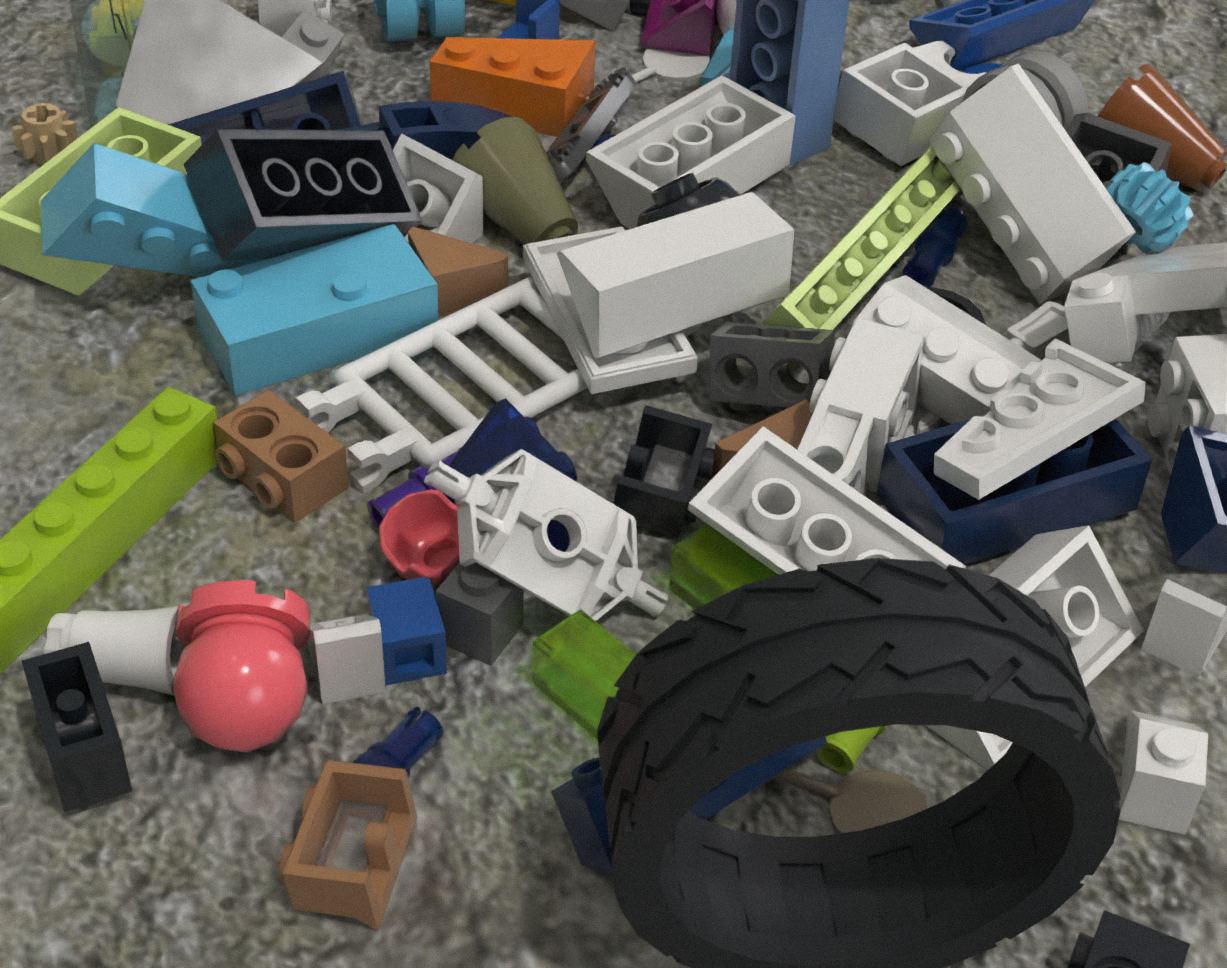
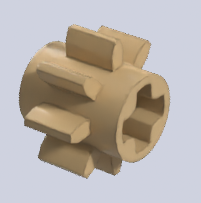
[12,103,78,165]

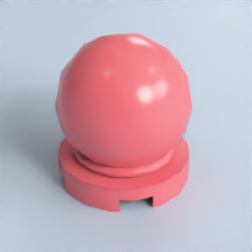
[172,580,311,753]

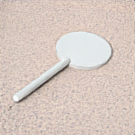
[586,48,710,101]

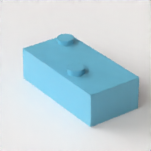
[190,224,439,396]

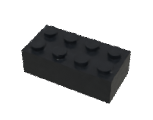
[183,129,423,261]

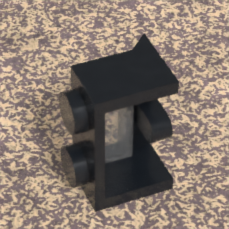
[613,405,715,538]

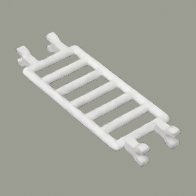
[295,276,702,494]

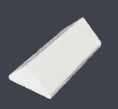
[557,192,795,359]
[687,426,966,575]

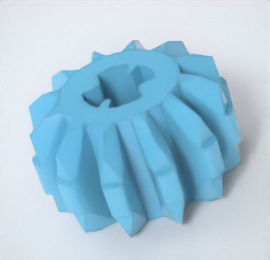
[1106,162,1194,253]

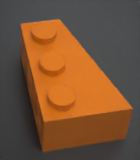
[430,37,596,137]

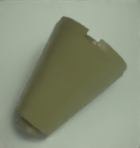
[453,117,578,245]

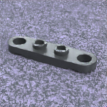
[546,67,637,182]

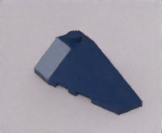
[168,71,363,144]
[1161,426,1227,573]

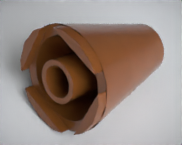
[1097,64,1227,191]

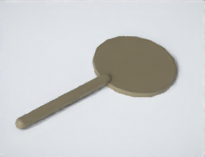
[774,768,928,834]

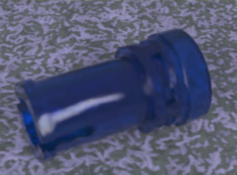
[352,707,443,778]

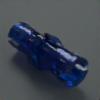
[903,207,968,288]

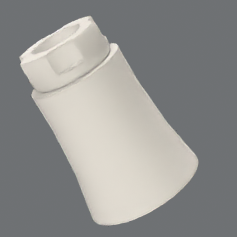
[44,605,186,696]

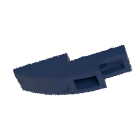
[338,101,512,160]

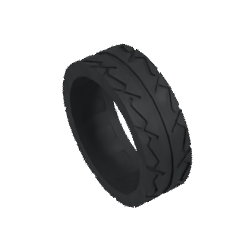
[597,558,1121,968]

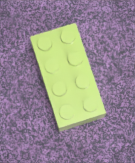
[0,107,202,296]

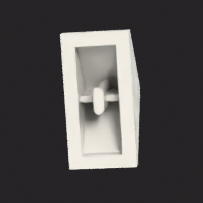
[1141,579,1227,677]
[307,613,386,704]

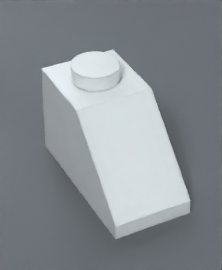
[1119,710,1208,835]

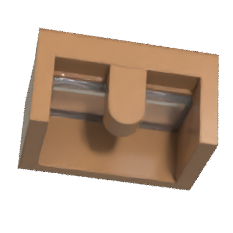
[279,760,417,931]

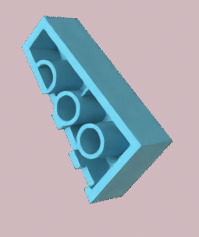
[41,143,268,277]

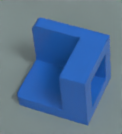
[497,0,560,40]
[366,577,447,686]

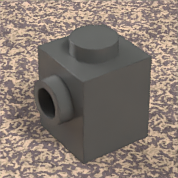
[436,562,524,666]

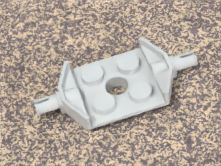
[424,449,668,630]

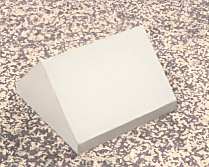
[393,133,483,244]

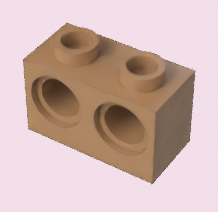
[213,389,349,523]

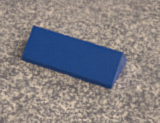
[909,0,1095,71]

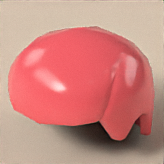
[379,489,460,587]

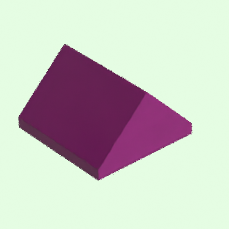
[641,0,717,55]

